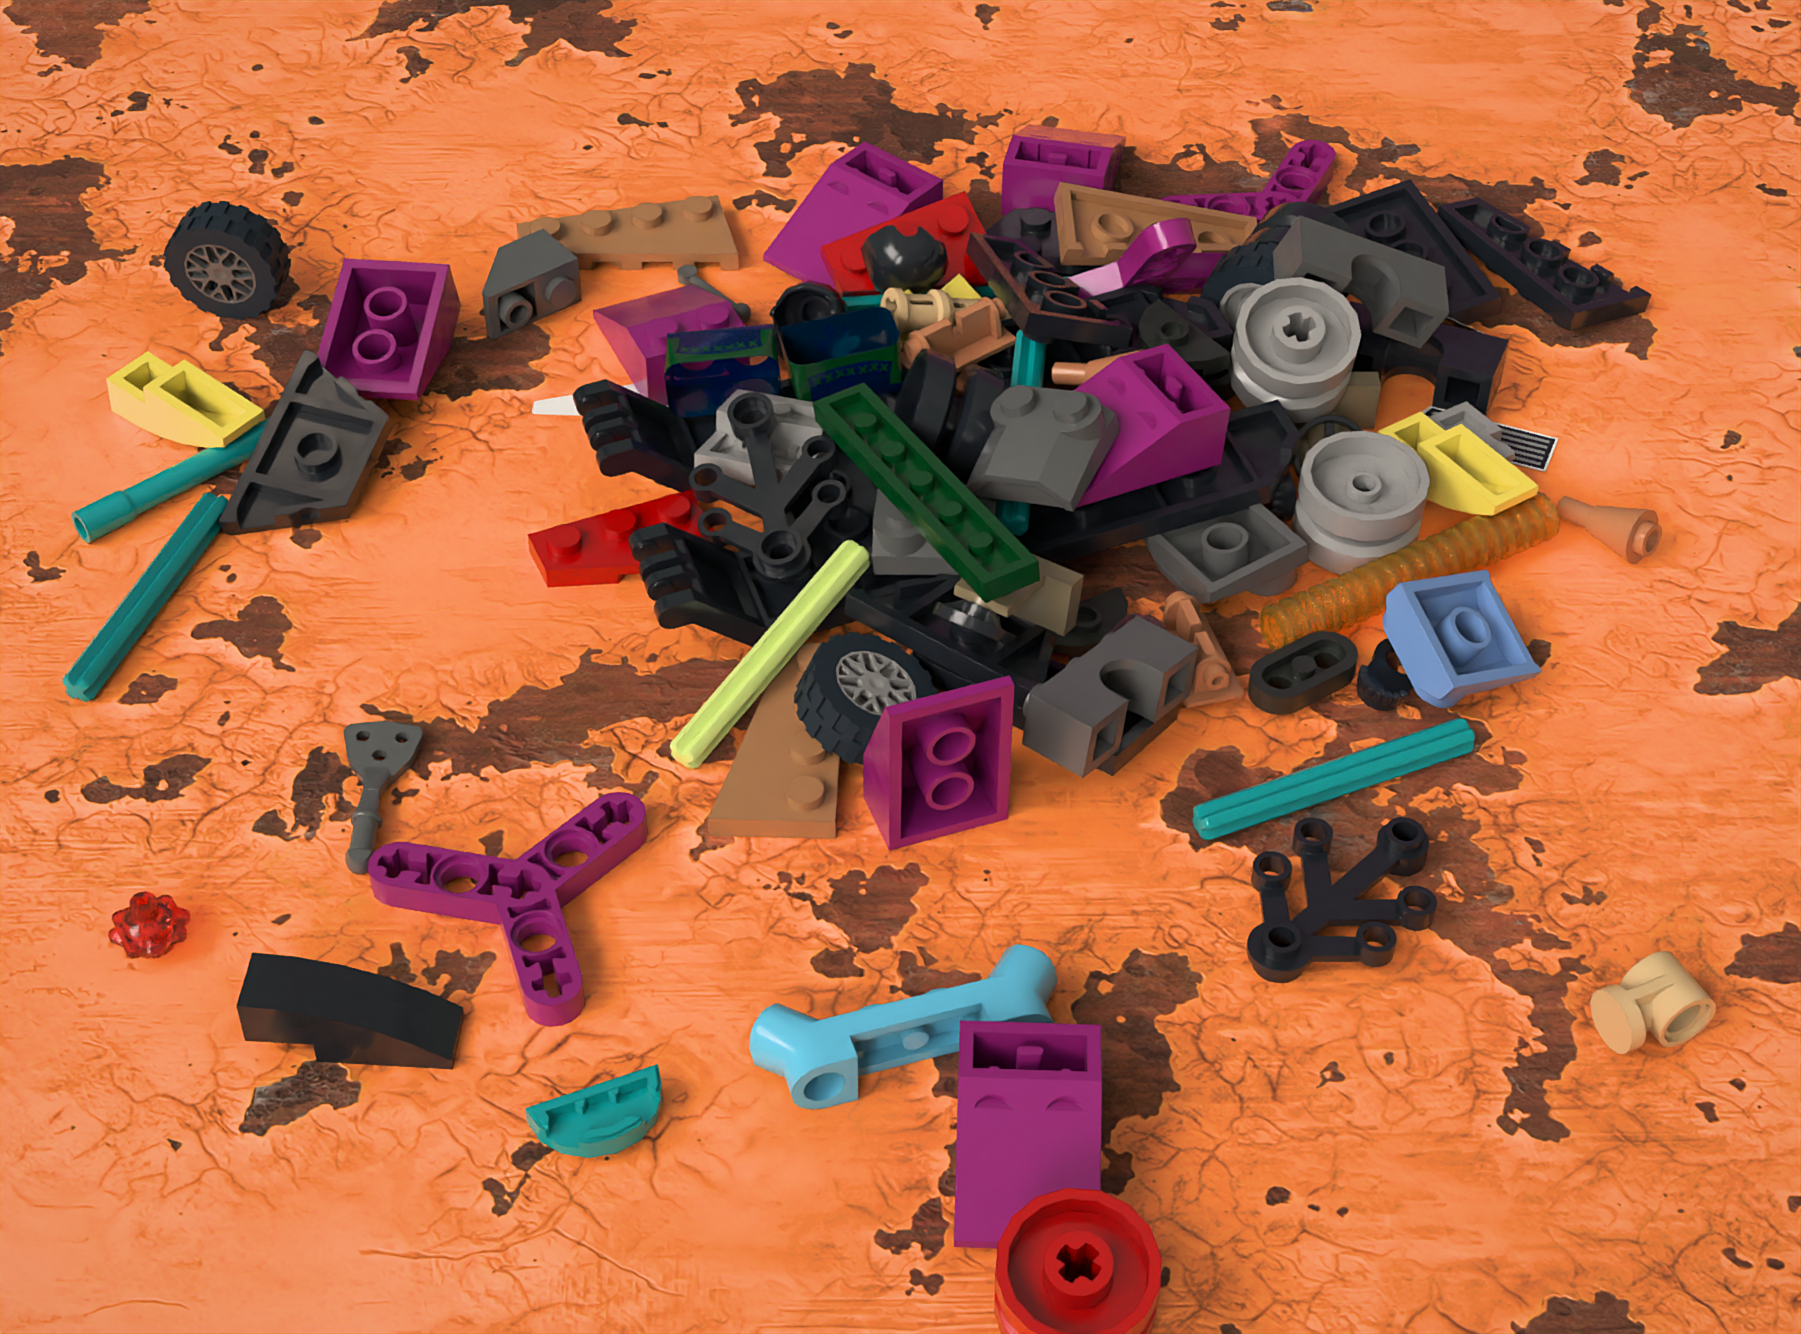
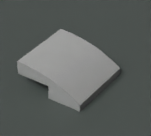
[694,389,832,493]

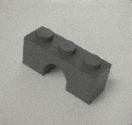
[1273,215,1449,349]
[1022,616,1198,778]

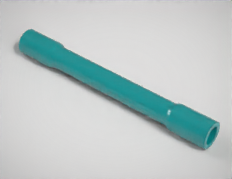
[71,416,271,543]

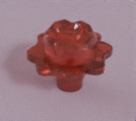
[108,891,191,959]

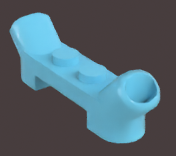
[749,944,1058,1110]

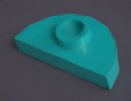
[525,1064,663,1158]

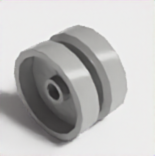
[1228,277,1361,423]
[1292,431,1431,578]

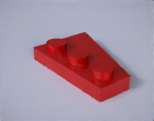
[820,191,989,297]
[527,490,714,588]

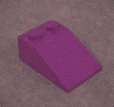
[317,258,461,401]
[593,284,751,406]
[863,675,1014,851]

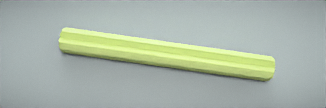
[670,540,870,769]

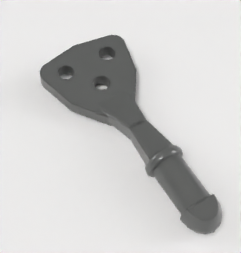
[344,720,424,875]

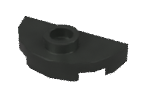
[1139,299,1230,376]
[1054,587,1128,661]

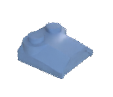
[1382,569,1542,708]

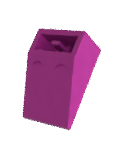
[1001,124,1126,215]
[763,141,943,291]
[1073,344,1231,508]
[954,1020,1102,1249]

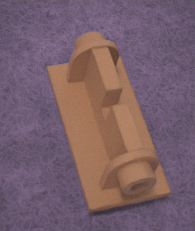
[901,297,1016,373]
[1151,591,1245,709]

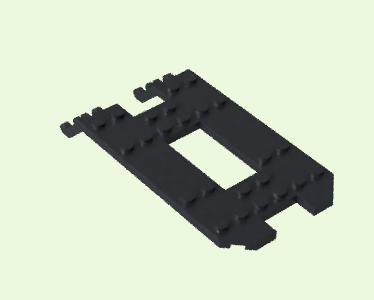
[573,283,1301,647]

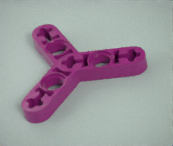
[1160,140,1336,224]
[1069,218,1228,299]
[368,792,648,1027]

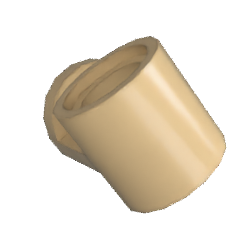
[1590,951,1716,1054]

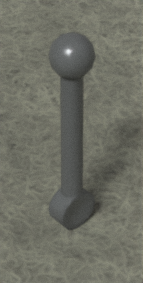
[677,265,751,323]

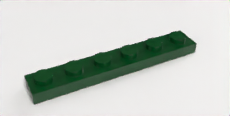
[813,383,1040,603]

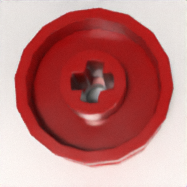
[994,1187,1162,1334]

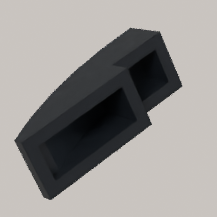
[236,952,465,1070]

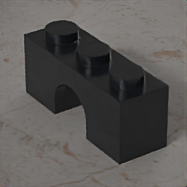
[1350,301,1509,417]

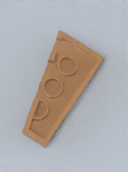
[1054,182,1257,266]
[516,195,739,271]
[708,643,841,839]

